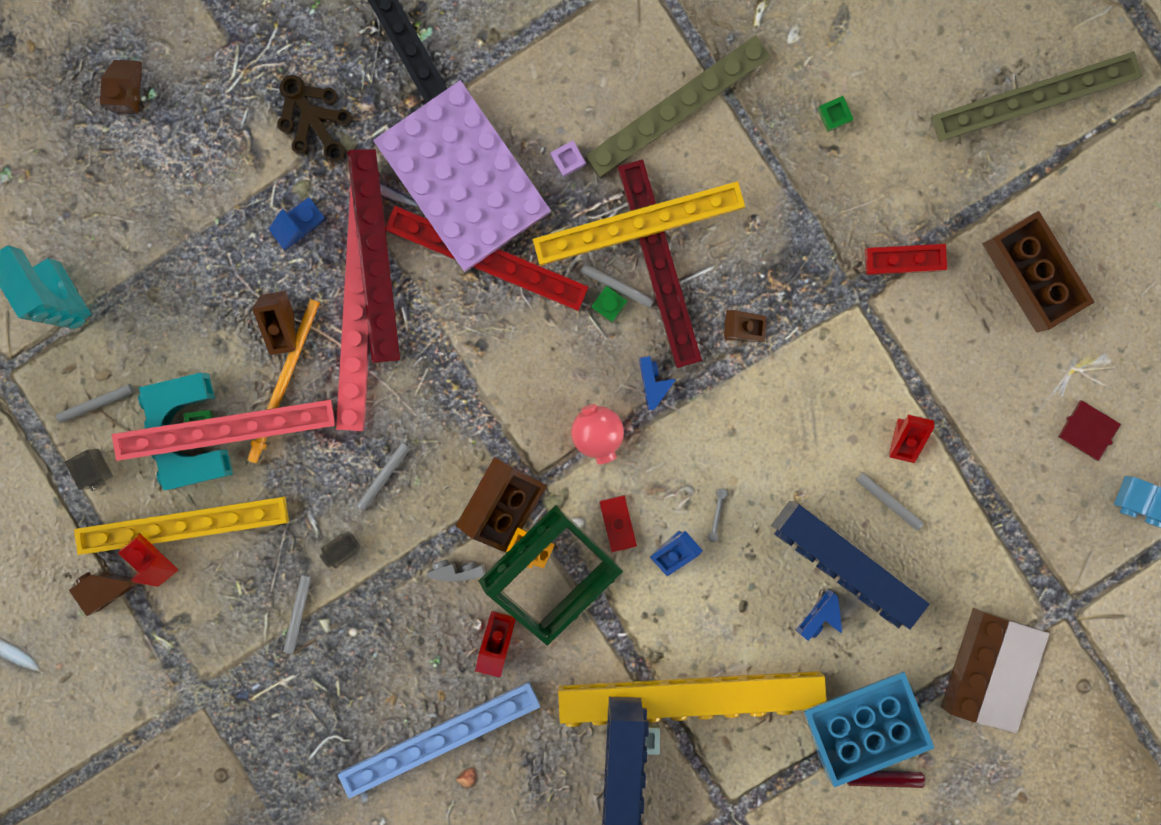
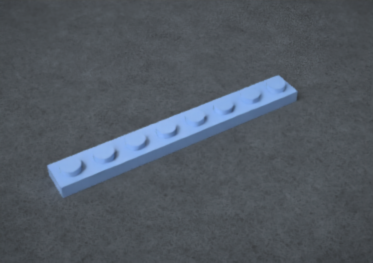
[338,681,541,799]

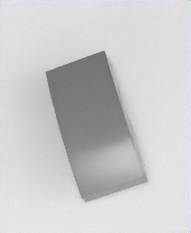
[427,559,486,581]

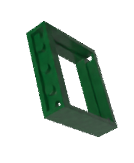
[478,505,623,646]

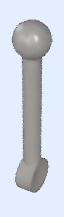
[708,488,727,542]

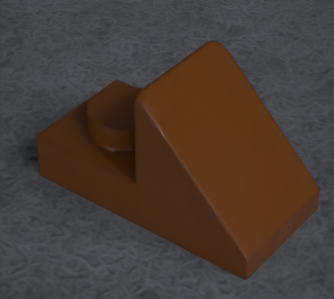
[724,310,766,342]

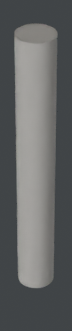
[580,263,654,308]
[56,384,135,423]
[356,442,410,512]
[856,472,924,531]
[283,574,312,654]

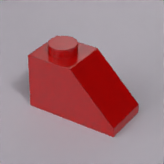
[475,611,516,678]

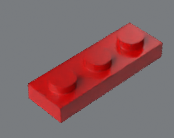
[864,244,947,275]

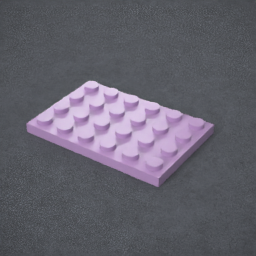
[373,80,551,272]

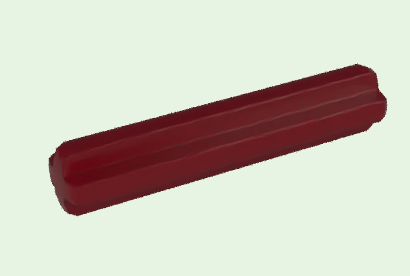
[847,771,925,788]

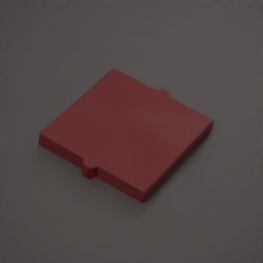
[1058,400,1121,461]

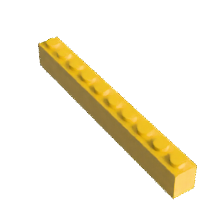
[558,671,826,727]

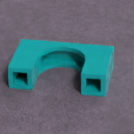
[0,245,92,329]
[138,372,233,491]

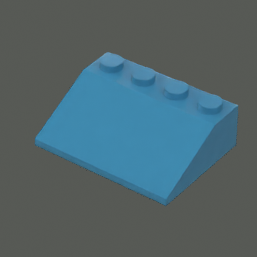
[803,671,935,788]

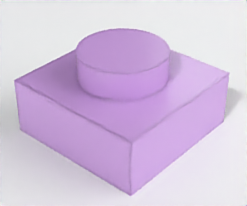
[550,140,586,178]

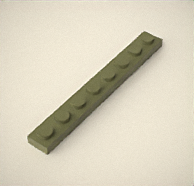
[585,35,771,179]
[931,51,1142,142]

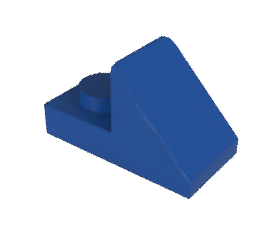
[269,197,327,250]
[639,356,676,411]
[650,531,703,576]
[795,589,842,641]

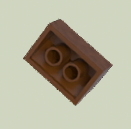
[455,457,547,553]

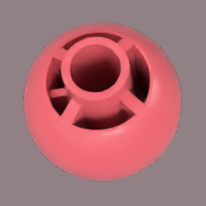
[571,404,624,464]

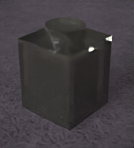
[64,449,114,492]

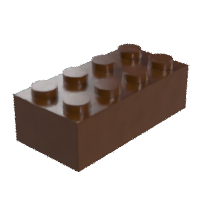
[982,211,1095,333]

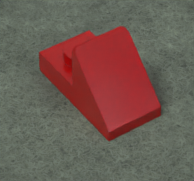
[889,414,935,463]
[118,533,178,587]

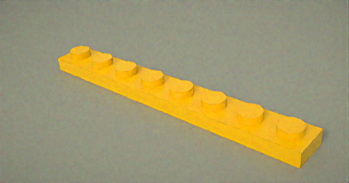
[533,181,745,266]
[74,497,289,555]

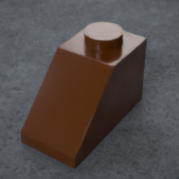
[100,60,142,114]
[252,290,296,355]
[69,572,139,616]

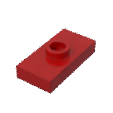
[599,495,637,552]

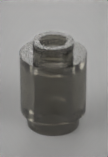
[319,531,361,569]

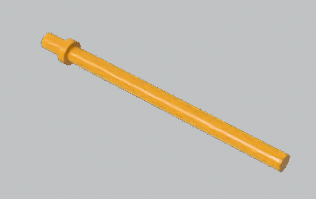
[247,299,320,463]

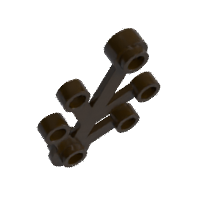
[277,75,353,164]

